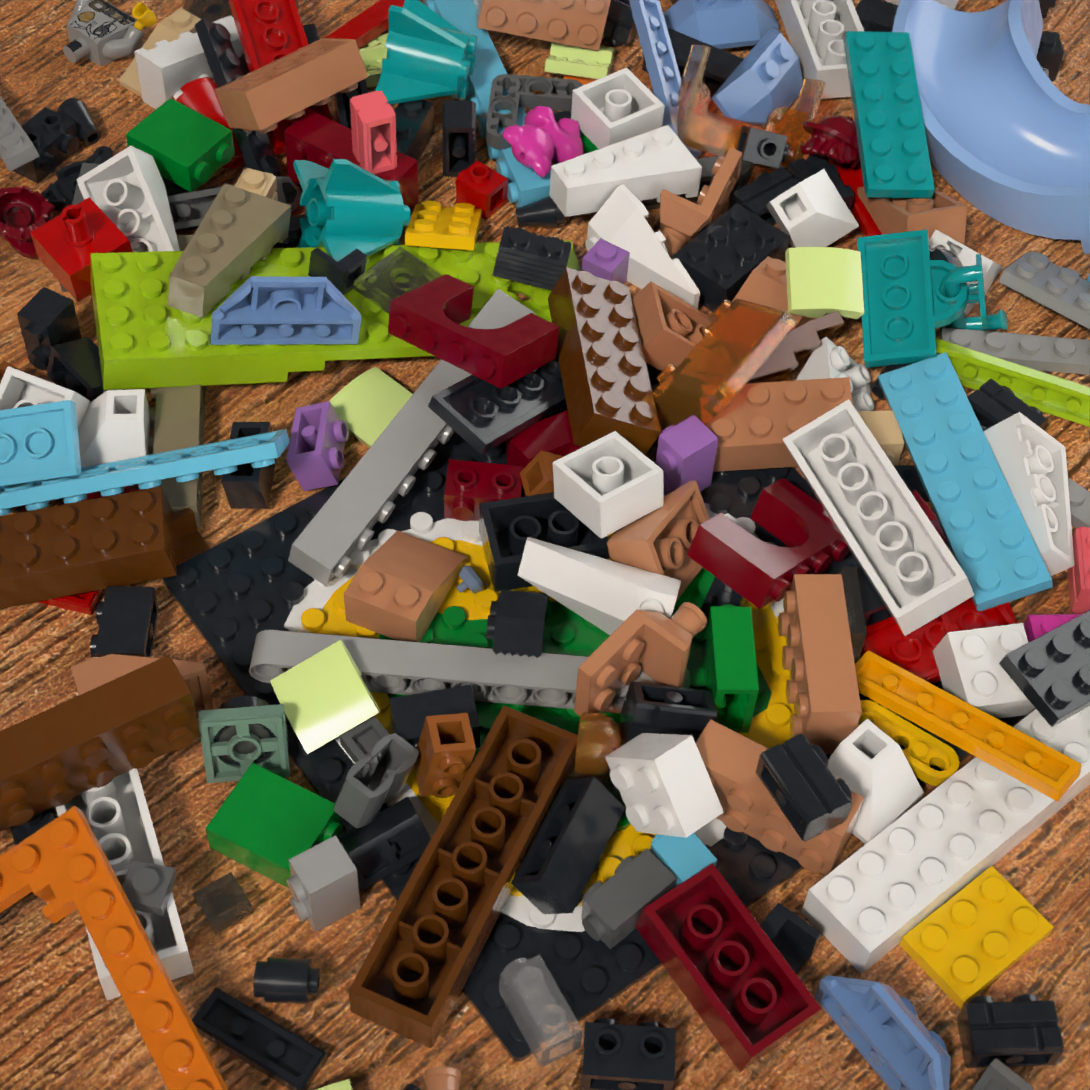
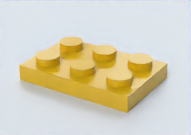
[405,201,482,251]
[899,866,1054,1009]

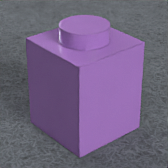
[581,238,630,284]

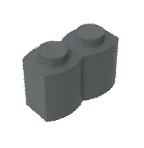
[333,733,419,828]

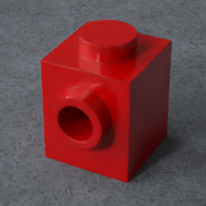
[455,161,508,220]

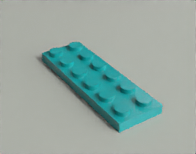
[843,31,935,198]

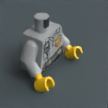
[63,0,156,66]

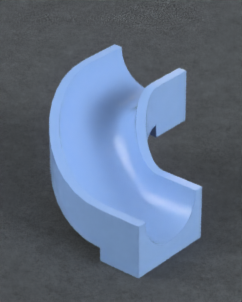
[892,0,1090,254]

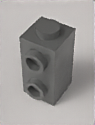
[581,849,677,949]

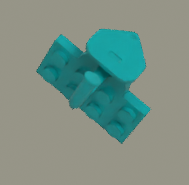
[857,229,1008,368]

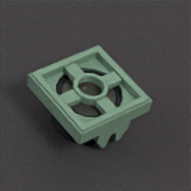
[198,696,290,783]

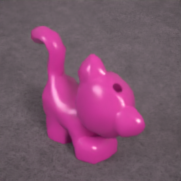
[502,106,584,177]

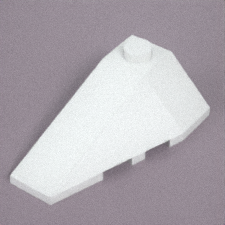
[76,146,180,252]
[585,184,700,309]
[518,537,681,635]

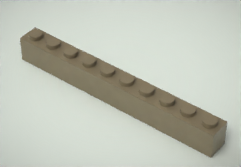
[148,235,206,529]

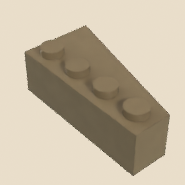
[168,183,291,318]

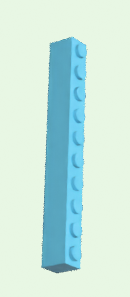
[424,0,551,207]

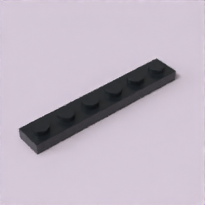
[194,18,281,177]

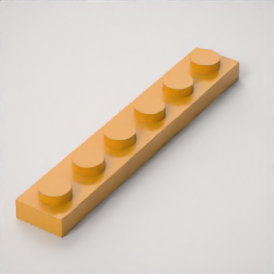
[855,650,1082,802]

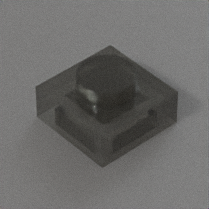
[193,872,254,934]

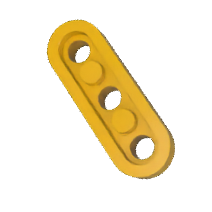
[857,700,959,786]

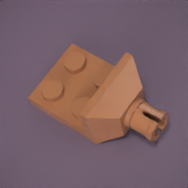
[660,147,742,259]
[574,602,707,721]

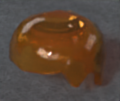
[575,712,622,775]

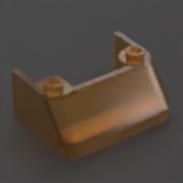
[678,44,826,171]
[652,298,797,434]

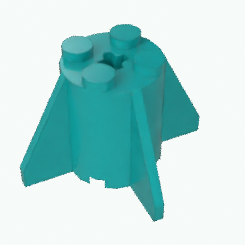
[375,0,478,104]
[293,159,411,262]

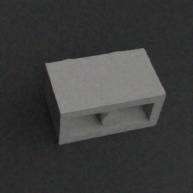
[286,835,361,932]

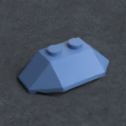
[663,0,780,49]
[712,27,804,126]
[210,276,361,345]
[814,975,951,1090]

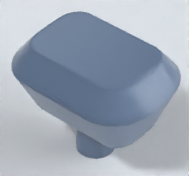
[456,565,485,593]

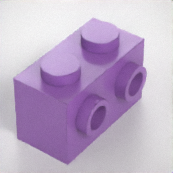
[286,401,349,491]
[655,415,719,496]

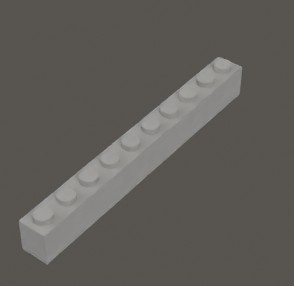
[288,289,534,586]

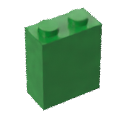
[126,98,235,192]
[702,604,759,733]
[206,762,343,888]

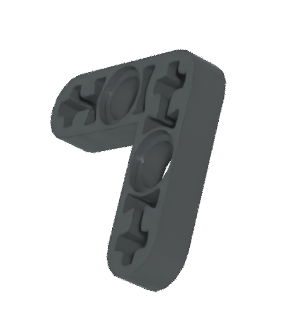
[486,74,583,150]

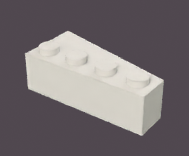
[134,15,244,110]
[549,125,702,217]
[984,412,1075,576]

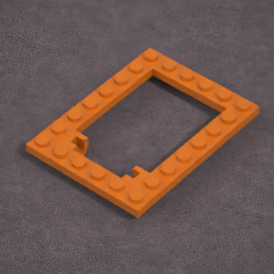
[0,806,228,1090]

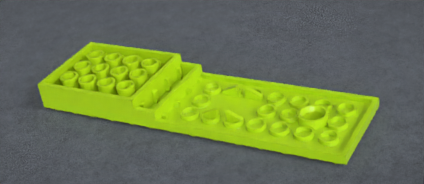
[90,240,581,390]

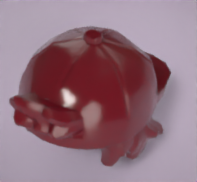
[800,115,860,168]
[0,186,55,259]

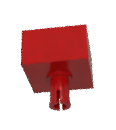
[30,197,132,302]

